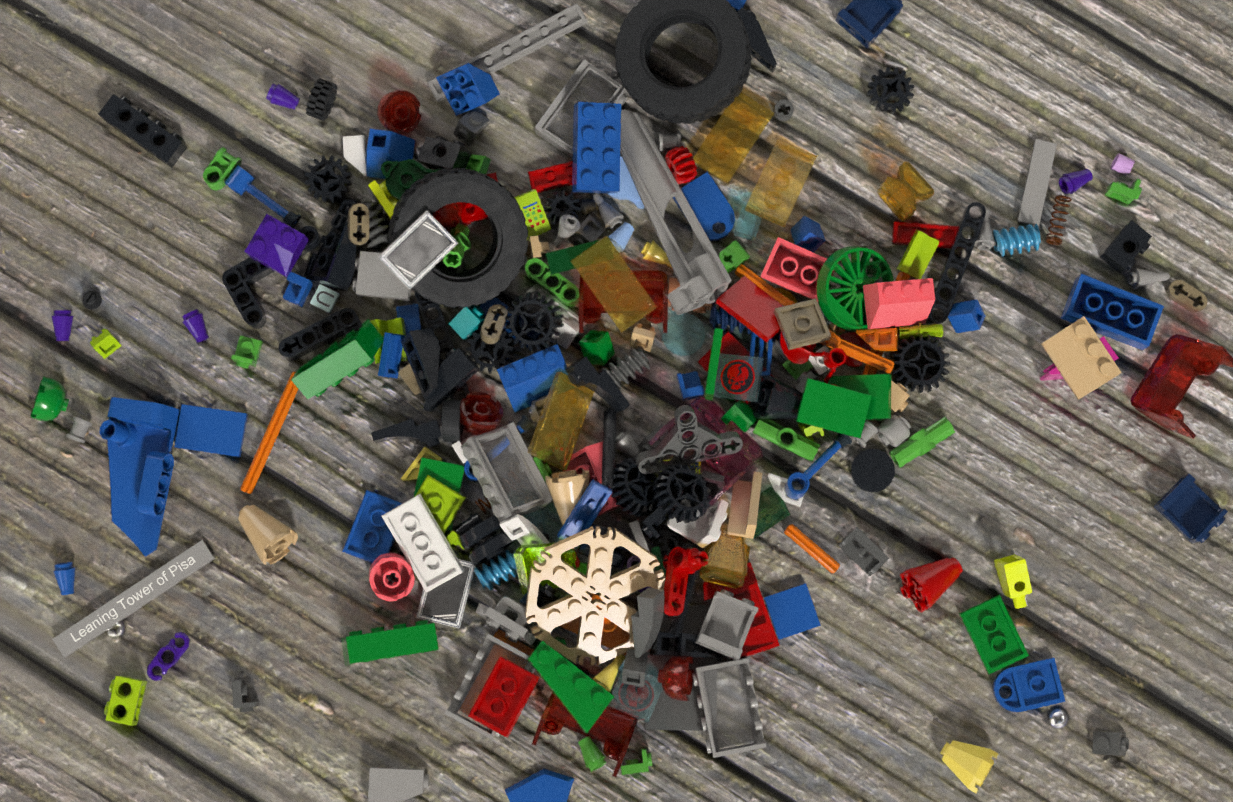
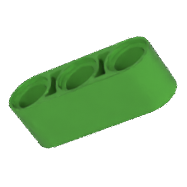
[525,258,580,307]

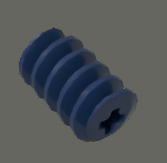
[709,302,752,334]

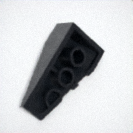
[304,200,359,291]

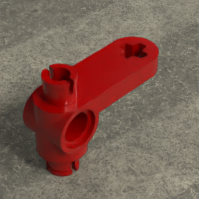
[663,547,708,616]

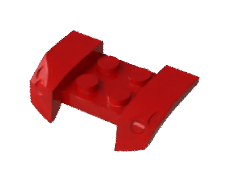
[703,562,780,660]

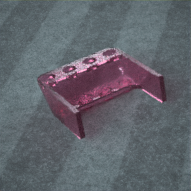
[648,395,763,506]

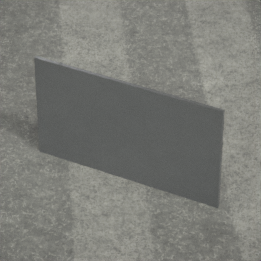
[644,605,717,731]

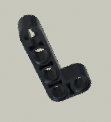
[278,308,362,361]

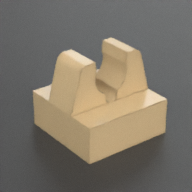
[526,236,550,261]
[630,324,656,352]

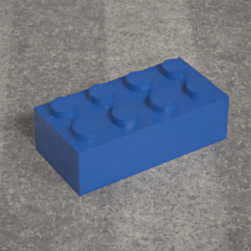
[572,102,621,194]
[1061,274,1164,350]

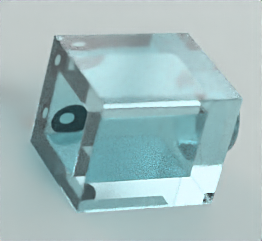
[734,206,763,242]

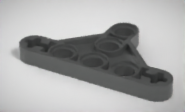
[636,405,743,474]

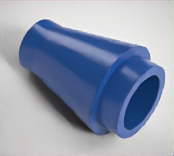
[53,562,76,595]

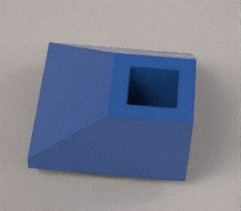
[436,63,500,116]
[366,129,416,179]

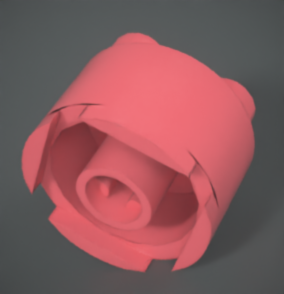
[369,553,415,601]

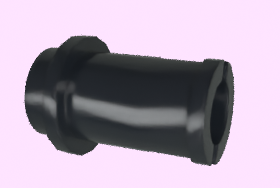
[454,512,483,536]

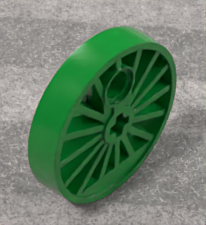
[817,246,894,330]

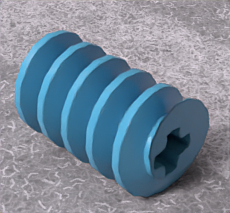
[993,223,1041,257]
[474,550,525,591]

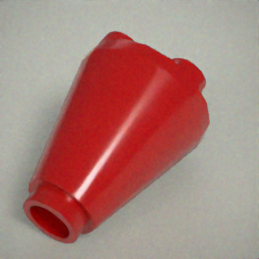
[900,557,963,613]

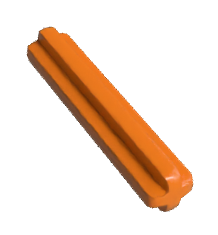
[784,524,840,573]

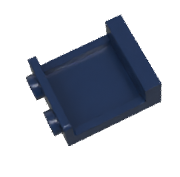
[835,0,903,48]
[1153,473,1228,544]

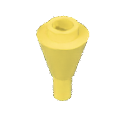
[641,240,672,268]
[593,654,626,692]

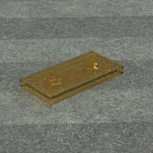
[693,92,774,185]
[745,139,817,228]
[571,236,657,333]
[527,372,594,471]

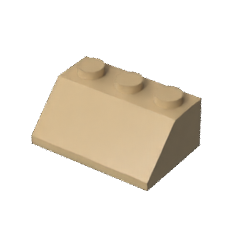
[1041,316,1122,400]

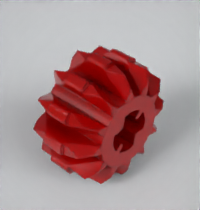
[665,146,697,184]

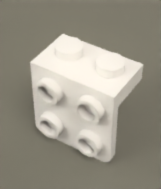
[667,491,729,548]

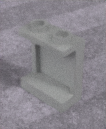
[353,251,412,302]
[695,590,759,660]

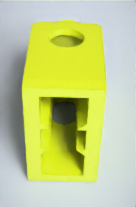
[994,554,1032,609]

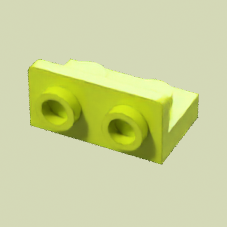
[368,180,399,219]

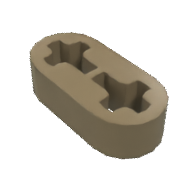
[348,203,370,245]
[1166,280,1207,313]
[480,304,508,344]

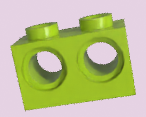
[104,676,147,726]

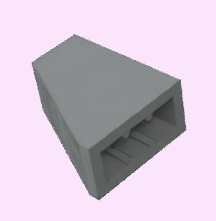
[368,767,430,802]

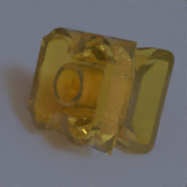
[877,162,934,222]
[699,528,750,588]

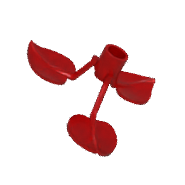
[780,332,871,387]

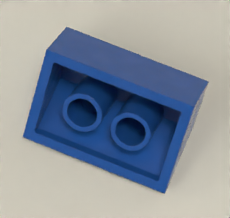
[497,344,575,413]

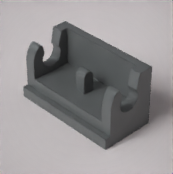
[838,527,889,577]

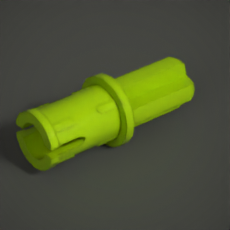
[899,323,943,340]

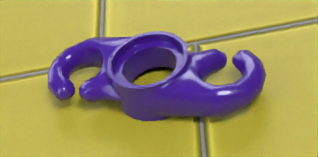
[147,632,190,681]

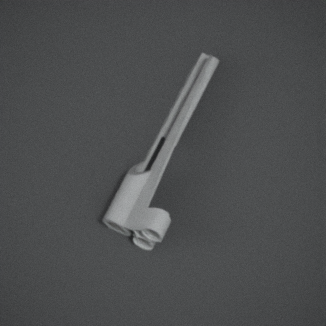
[620,109,732,315]

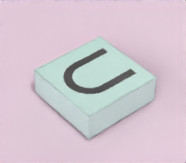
[310,284,340,313]

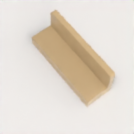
[727,471,762,539]

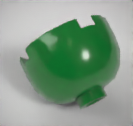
[30,376,69,421]

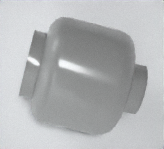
[878,414,911,447]

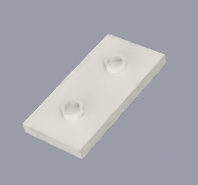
[382,494,465,593]

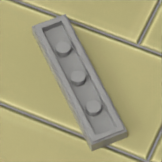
[1017,139,1057,227]

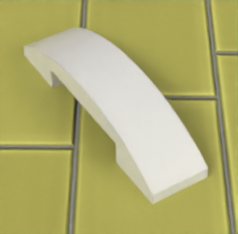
[499,514,556,587]

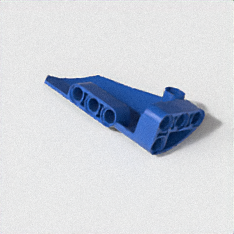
[100,397,180,556]

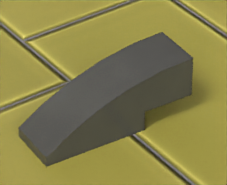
[631,588,664,658]

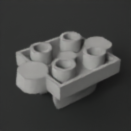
[476,596,537,646]

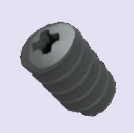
[358,201,389,250]
[601,346,651,389]

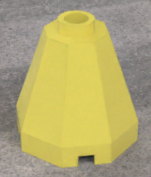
[940,740,999,794]

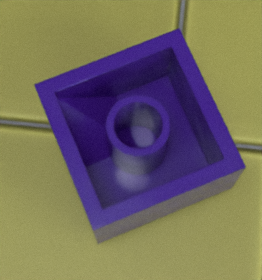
[244,214,309,278]

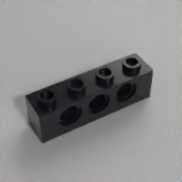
[98,94,187,168]

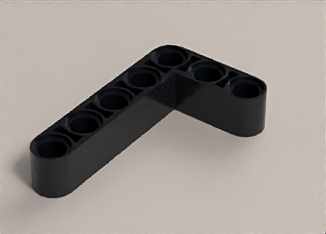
[222,226,321,329]

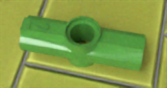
[443,223,471,268]
[889,417,955,468]
[752,419,820,462]

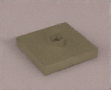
[774,299,831,350]

